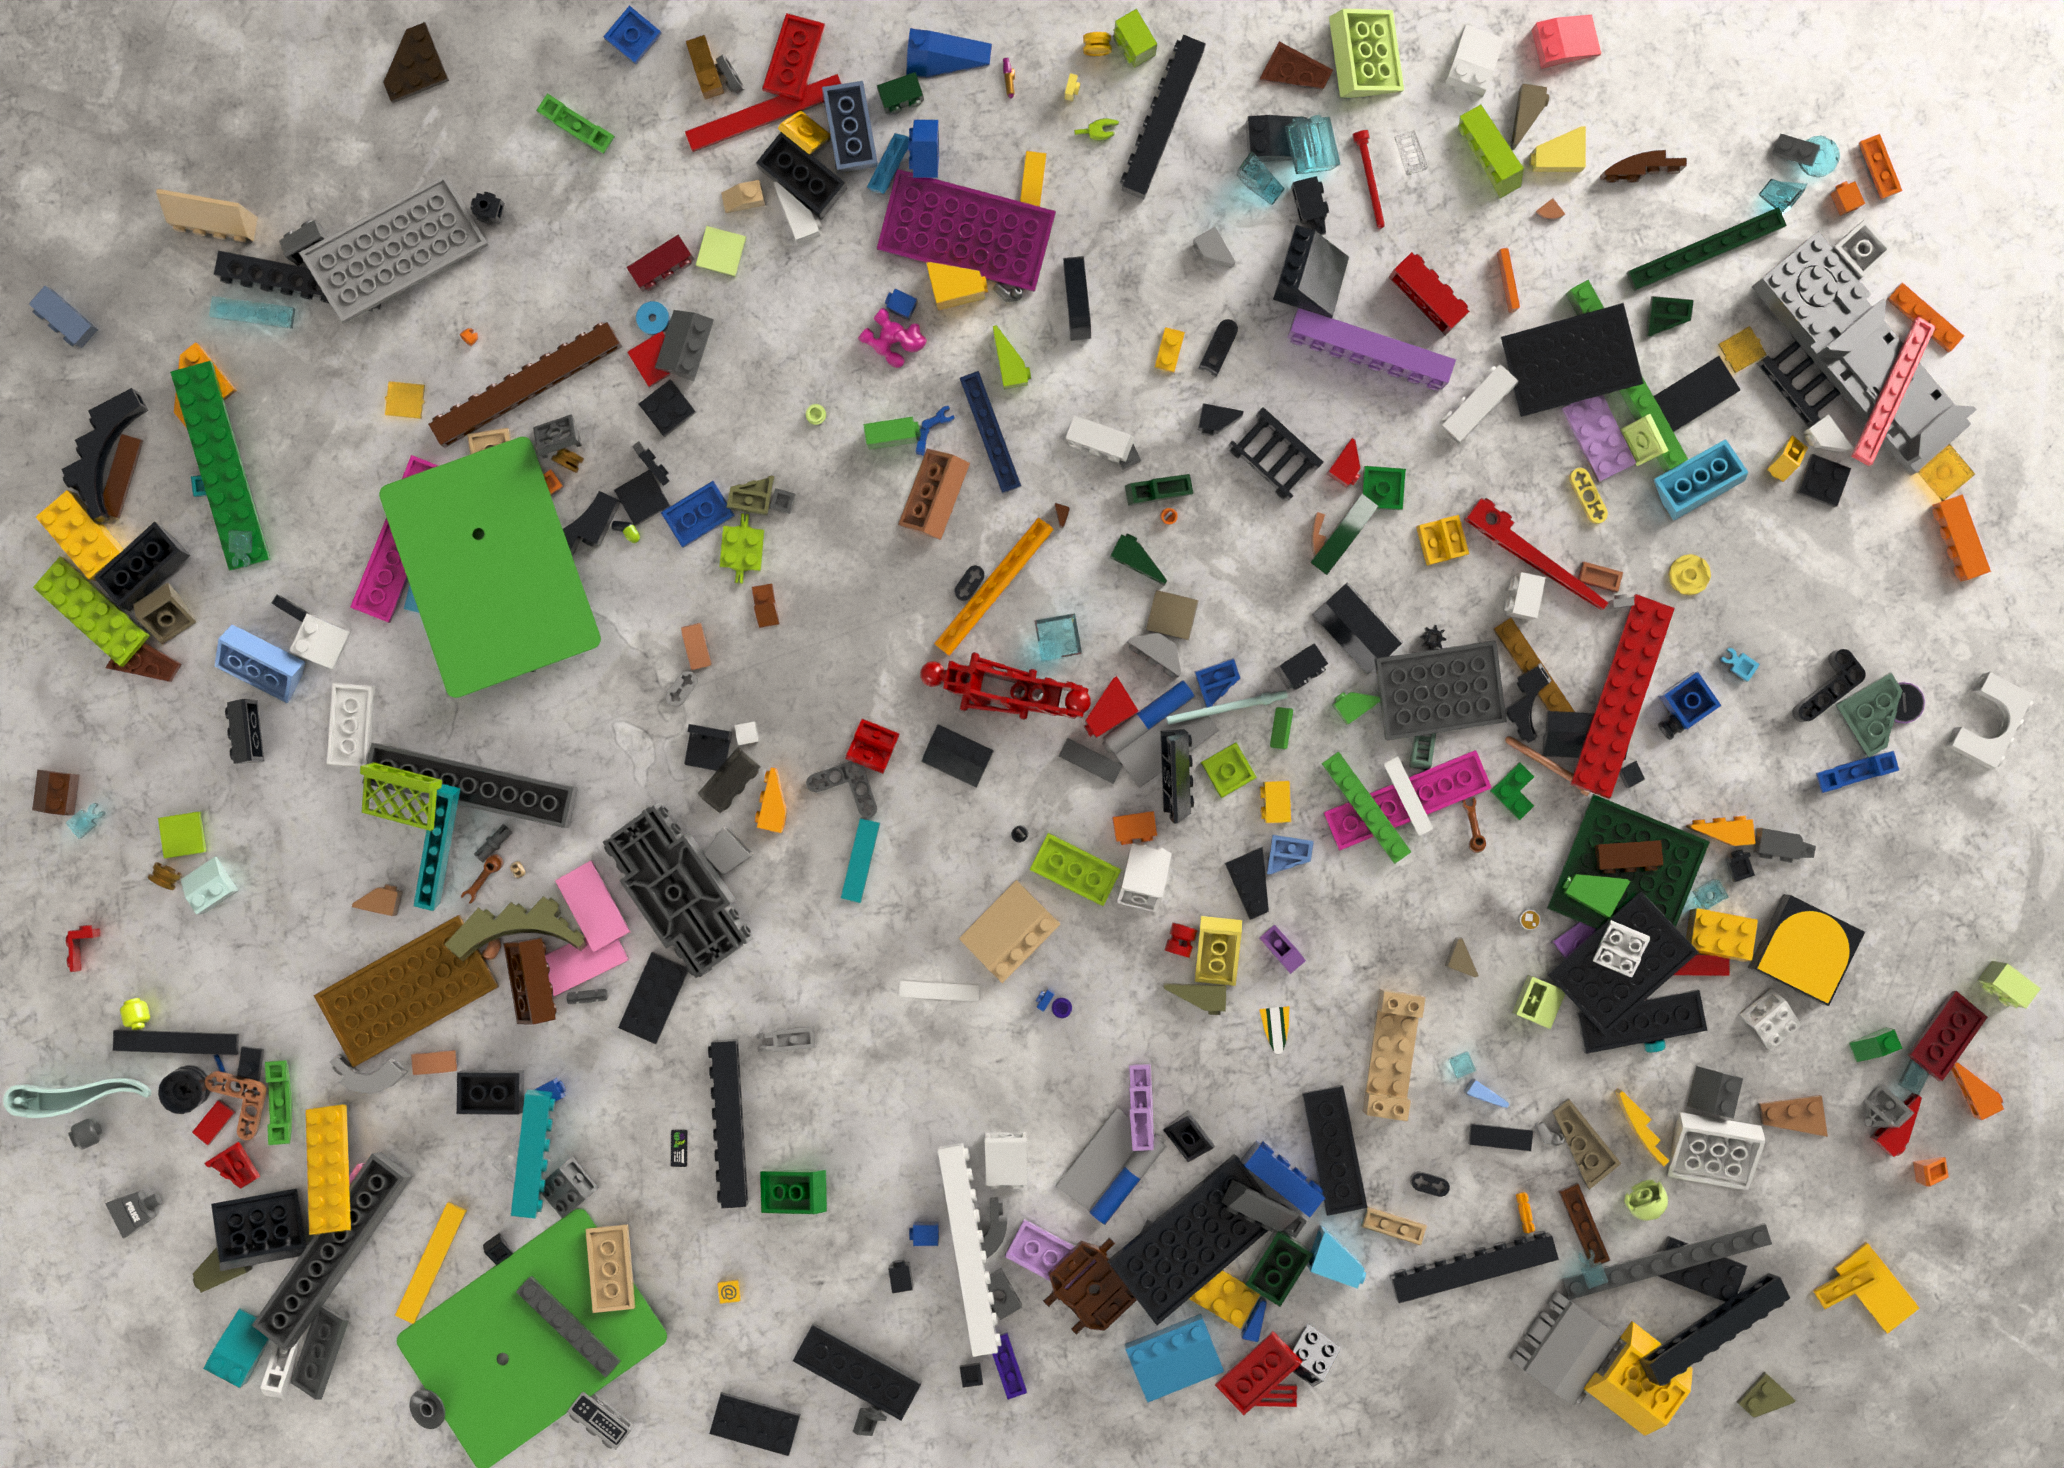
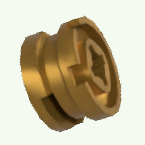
[551,448,584,473]
[147,862,182,890]

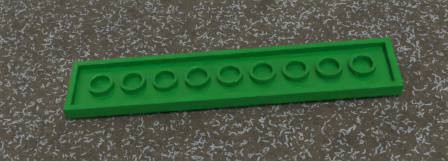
[170,361,271,571]

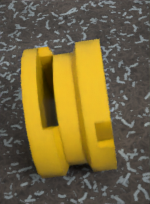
[1083,32,1112,56]

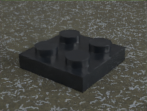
[638,379,696,437]
[1797,454,1851,507]

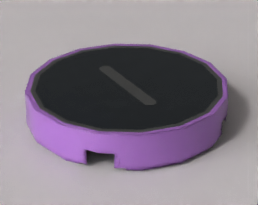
[1894,682,1925,723]

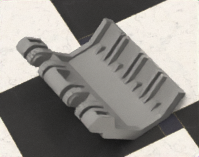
[1509,1291,1622,1405]

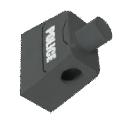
[105,1190,162,1239]

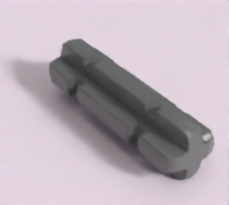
[566,989,608,1004]

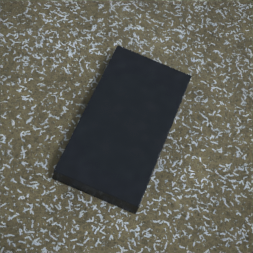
[1654,356,1740,432]

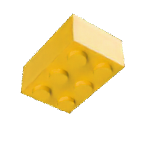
[1686,908,1758,962]

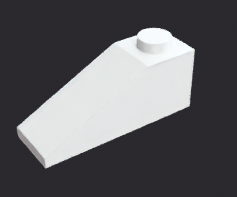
[773,182,822,244]
[260,1339,300,1399]

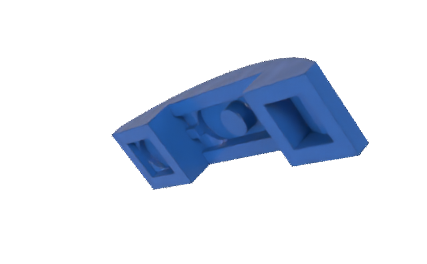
[1816,751,1900,793]

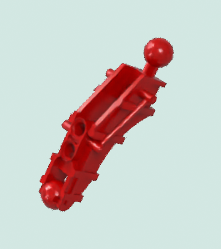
[920,652,1091,720]

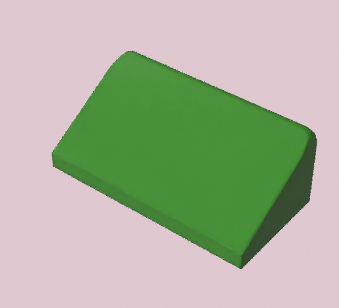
[1270,707,1293,750]

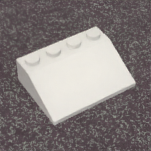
[1667,1112,1766,1191]

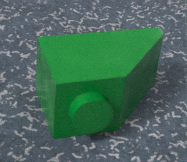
[1849,1027,1903,1062]

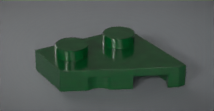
[1646,296,1694,336]

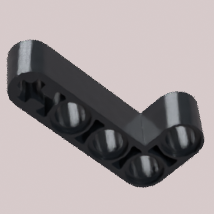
[1063,256,1091,341]
[1792,649,1866,722]

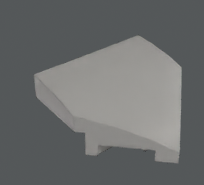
[1865,1084,1914,1127]

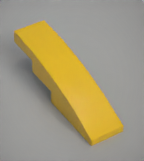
[1615,1088,1669,1167]

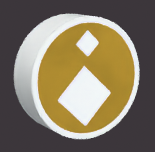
[1519,909,1541,930]

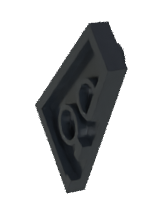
[1225,847,1269,920]

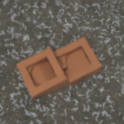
[1311,512,1326,557]
[681,623,712,670]
[411,1050,457,1075]

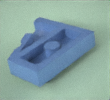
[1266,835,1314,874]

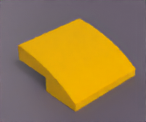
[1416,515,1469,566]

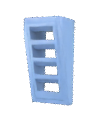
[1463,1078,1509,1108]

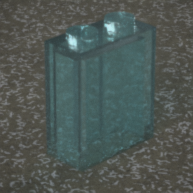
[1285,115,1341,175]

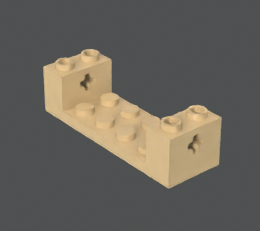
[1362,989,1426,1121]

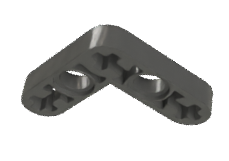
[806,761,877,818]

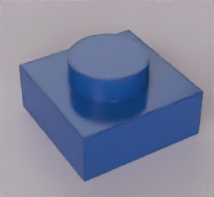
[1036,988,1055,1012]

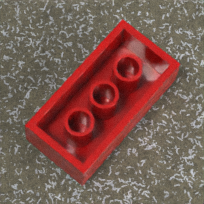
[1388,252,1470,336]

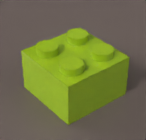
[1113,8,1157,68]

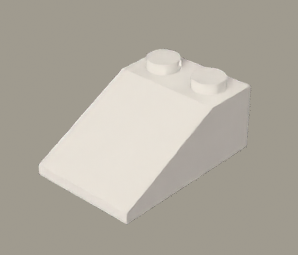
[1445,25,1504,97]

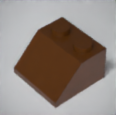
[32,769,80,815]

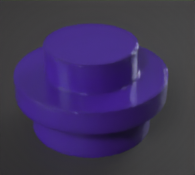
[1052,998,1072,1018]

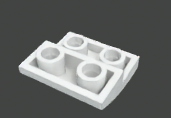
[1593,920,1650,978]

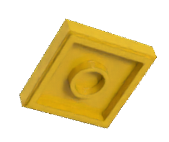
[778,110,830,155]

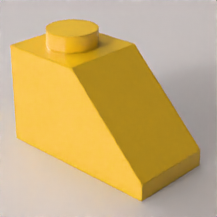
[1767,435,1808,482]

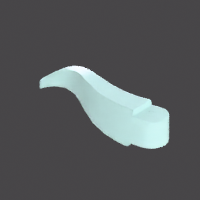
[3,1078,151,1118]

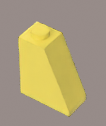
[1529,126,1586,172]

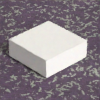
[734,721,759,745]

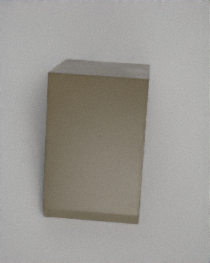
[1445,937,1479,977]

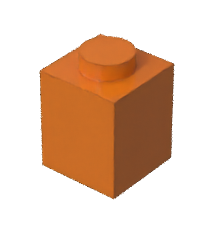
[1830,181,1865,216]

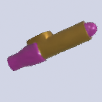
[1003,58,1015,98]

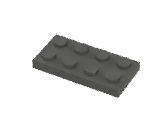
[291,1305,349,1400]

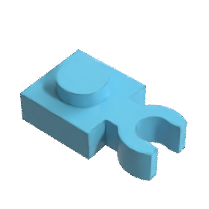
[1720,648,1760,682]

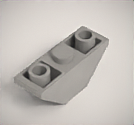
[1127,633,1181,678]

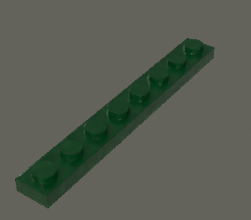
[1626,207,1787,291]

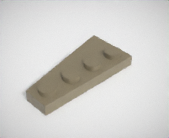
[1552,1098,1621,1190]

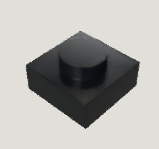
[960,1363,983,1388]

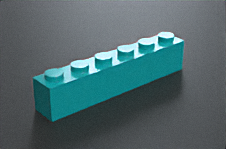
[413,784,460,911]
[510,1089,555,1219]

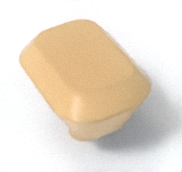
[510,861,525,878]

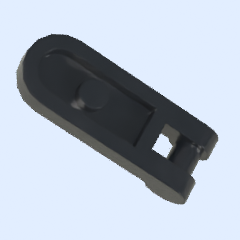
[1198,319,1238,377]

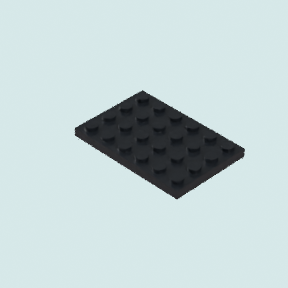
[1501,303,1644,417]
[1547,891,1699,1035]

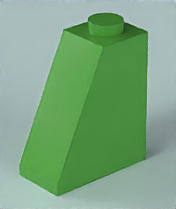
[1562,874,1630,918]

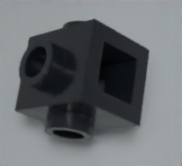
[470,192,505,223]

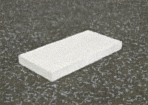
[326,683,375,767]

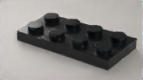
[618,952,688,1044]
[1658,1236,1748,1302]
[709,1392,801,1456]

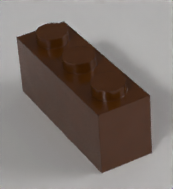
[1595,840,1663,874]

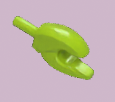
[1074,118,1119,140]

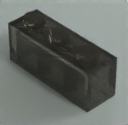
[698,747,761,813]

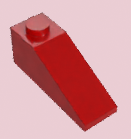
[1870,1093,1922,1157]

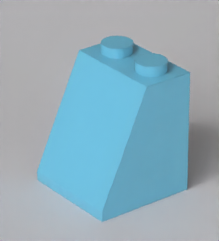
[1307,1225,1366,1289]

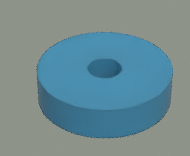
[636,301,670,335]

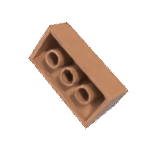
[898,448,970,540]

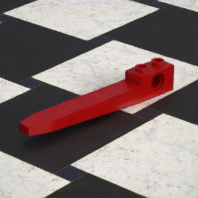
[1464,498,1608,610]

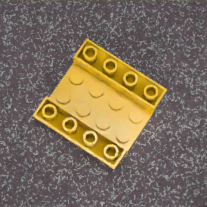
[1584,1321,1693,1436]

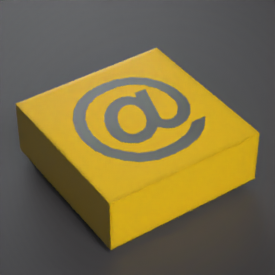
[717,1279,741,1304]

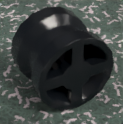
[1658,714,1684,740]

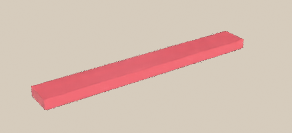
[1851,317,1935,466]

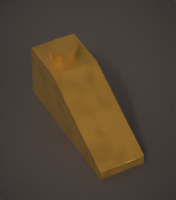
[686,35,724,100]

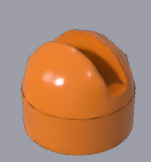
[459,328,478,346]
[1160,508,1178,525]

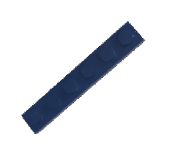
[960,371,1021,494]

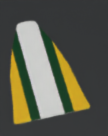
[1259,1006,1290,1055]

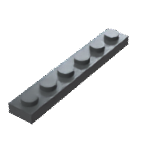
[516,1276,621,1378]

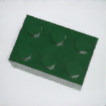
[1243,1230,1313,1307]

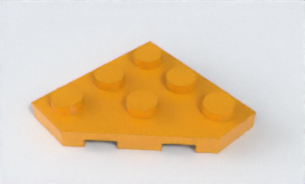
[174,342,237,428]

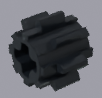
[1420,625,1447,650]

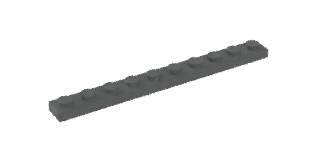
[1563,1223,1772,1300]

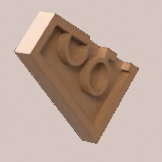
[1758,1095,1828,1137]

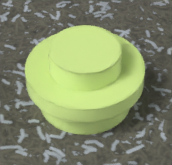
[806,404,826,425]

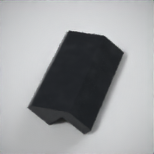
[1312,582,1403,674]
[1543,711,1628,760]

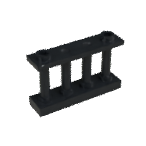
[1757,336,1845,427]
[1228,407,1324,501]

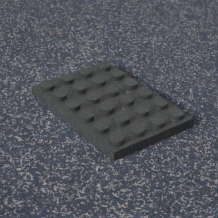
[1374,640,1507,741]

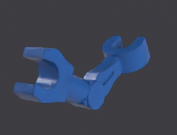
[916,406,955,456]

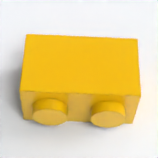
[1260,781,1291,823]

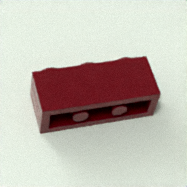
[626,234,694,292]

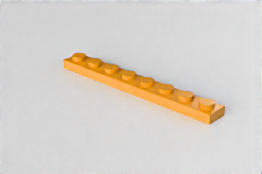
[934,517,1054,656]

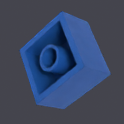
[908,120,939,178]
[1658,672,1722,729]

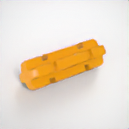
[1516,1192,1535,1233]

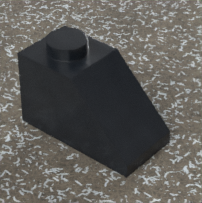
[1198,403,1244,436]

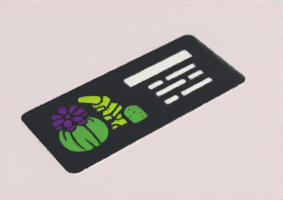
[671,1130,688,1167]

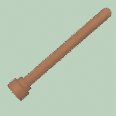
[1505,736,1590,796]

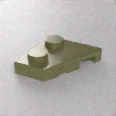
[727,475,774,516]
[1737,1372,1796,1418]

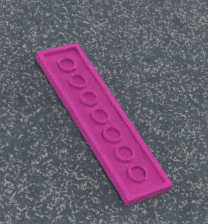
[350,455,438,623]
[1323,750,1492,851]

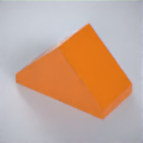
[1913,1157,1949,1186]

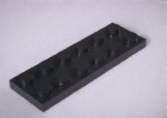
[1576,989,1708,1054]
[1302,1085,1368,1216]
[793,1323,922,1421]

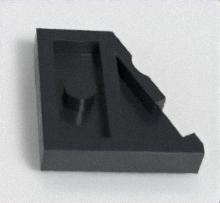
[633,441,670,486]

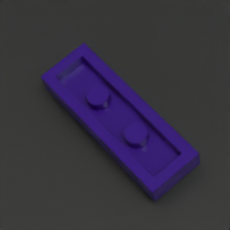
[992,1332,1027,1399]

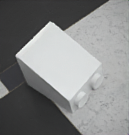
[1117,843,1172,913]
[985,1132,1028,1189]

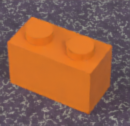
[1112,811,1157,845]

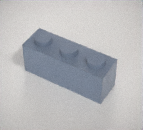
[29,286,98,348]

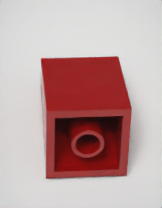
[1084,676,1139,738]

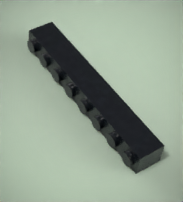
[1120,34,1206,200]
[708,1039,748,1208]
[1389,1231,1559,1303]
[1639,1273,1790,1386]

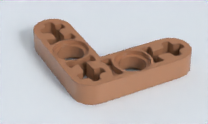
[205,1071,266,1140]

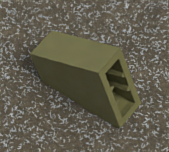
[193,1247,252,1293]

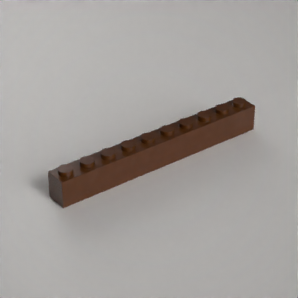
[428,322,622,448]

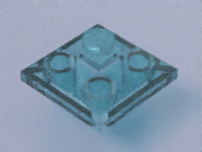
[1034,613,1082,662]

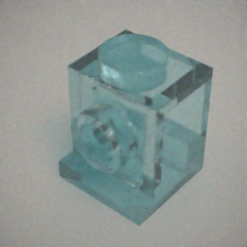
[1692,879,1729,910]

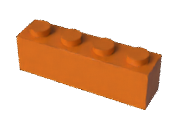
[1933,494,1991,582]

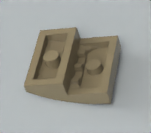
[1146,590,1199,640]

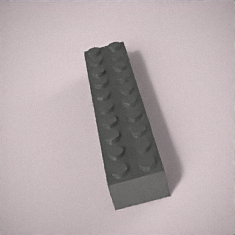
[362,743,578,828]
[252,1152,413,1350]

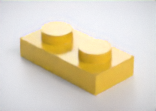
[1154,327,1185,373]

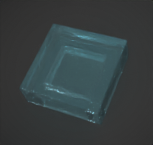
[1448,1051,1476,1079]

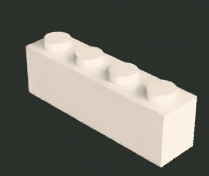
[1442,364,1518,443]

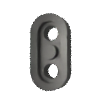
[715,54,745,94]

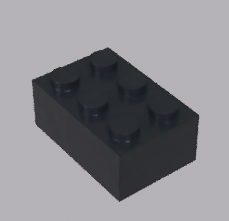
[1274,643,1328,690]
[456,1070,524,1115]

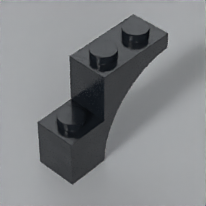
[1506,663,1552,743]

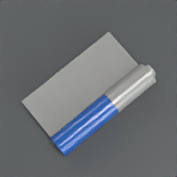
[1102,680,1219,788]
[1056,1107,1166,1225]

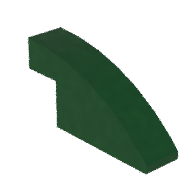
[1310,494,1378,575]

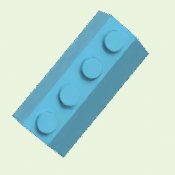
[1654,439,1748,520]

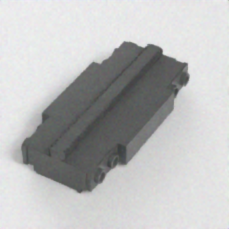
[603,803,753,978]

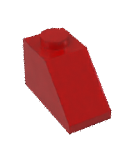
[1327,438,1361,488]

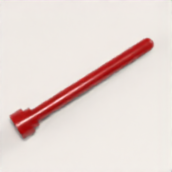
[1352,130,1385,229]

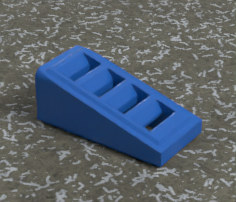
[1241,1297,1267,1342]

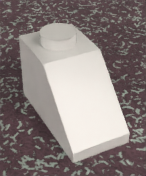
[1803,414,1853,453]

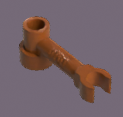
[1462,797,1486,853]
[461,854,504,904]

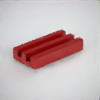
[1255,1384,1297,1407]

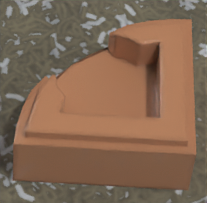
[1536,198,1565,219]

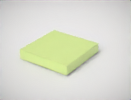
[696,226,746,277]
[1620,414,1668,466]

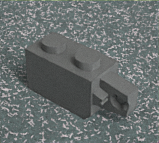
[1753,828,1816,863]

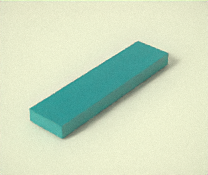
[841,818,880,903]

